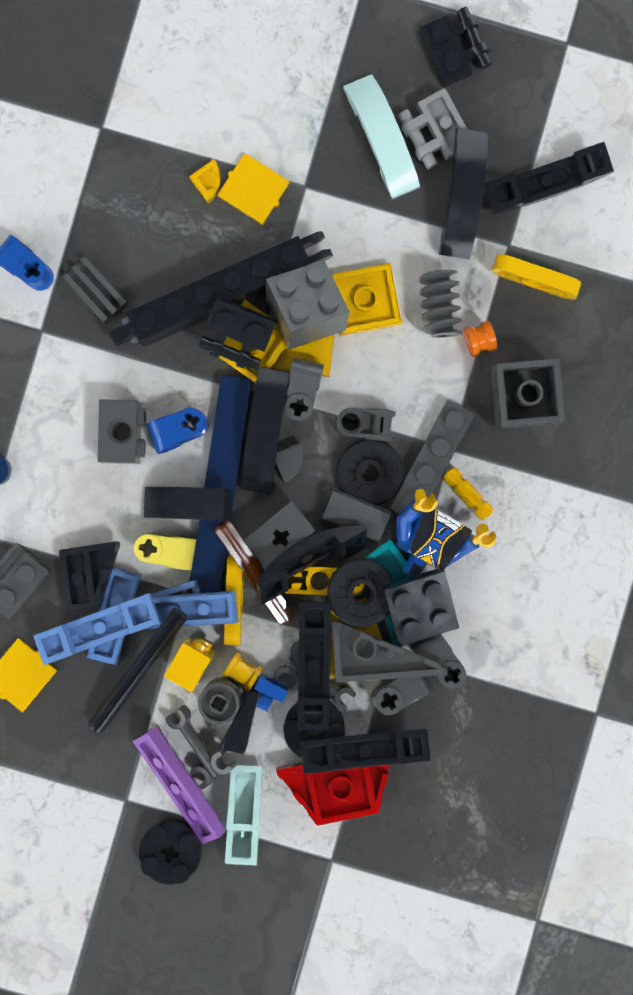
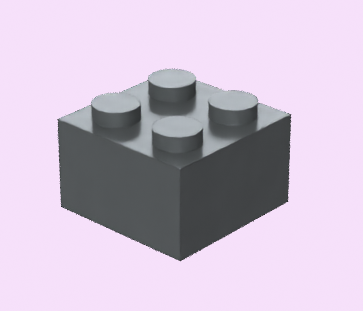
[265,260,350,350]
[490,358,565,430]

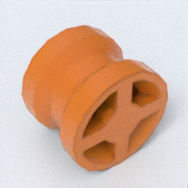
[463,320,497,357]

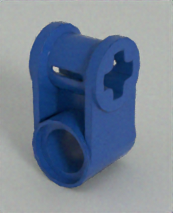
[0,234,54,291]
[146,408,209,454]

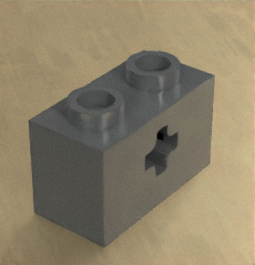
[244,501,315,569]

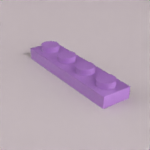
[132,727,227,844]

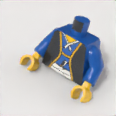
[396,489,497,577]

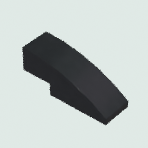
[143,487,232,521]

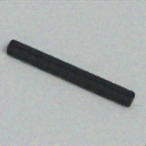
[88,608,187,734]

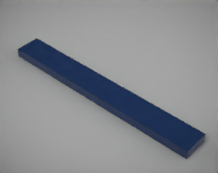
[188,375,253,594]

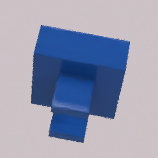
[254,673,289,712]

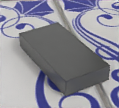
[322,488,391,542]

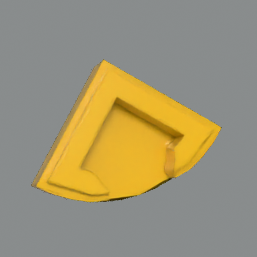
[189,159,221,204]

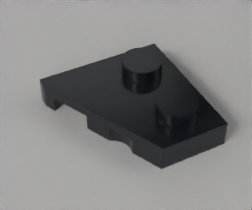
[59,541,120,612]

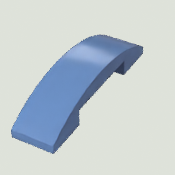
[33,593,161,665]

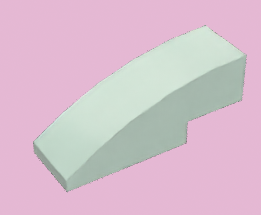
[225,765,262,866]

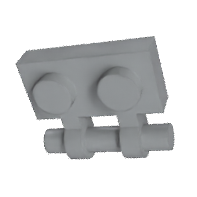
[398,88,468,170]

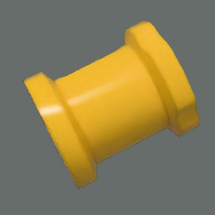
[222,652,263,692]

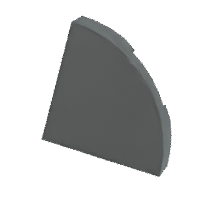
[276,443,303,484]

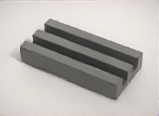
[62,256,128,324]

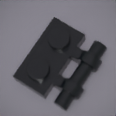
[419,7,492,88]
[199,296,277,371]

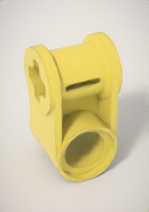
[134,533,196,570]

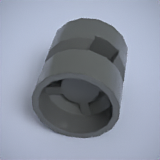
[198,677,242,725]

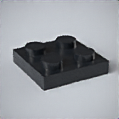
[382,567,459,646]

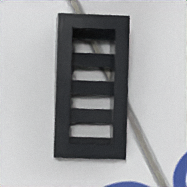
[220,687,259,754]

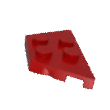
[276,762,390,826]

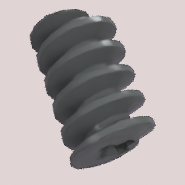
[419,270,462,338]

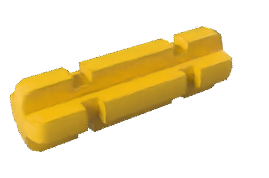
[443,467,494,520]

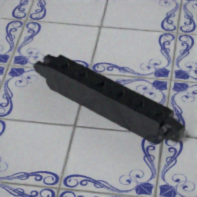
[109,231,333,346]

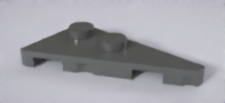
[332,621,448,683]

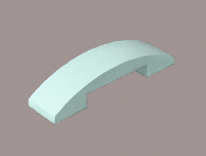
[344,74,420,200]

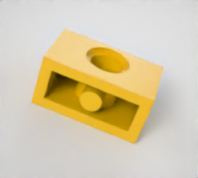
[164,635,217,693]

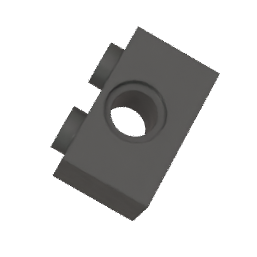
[98,399,146,464]

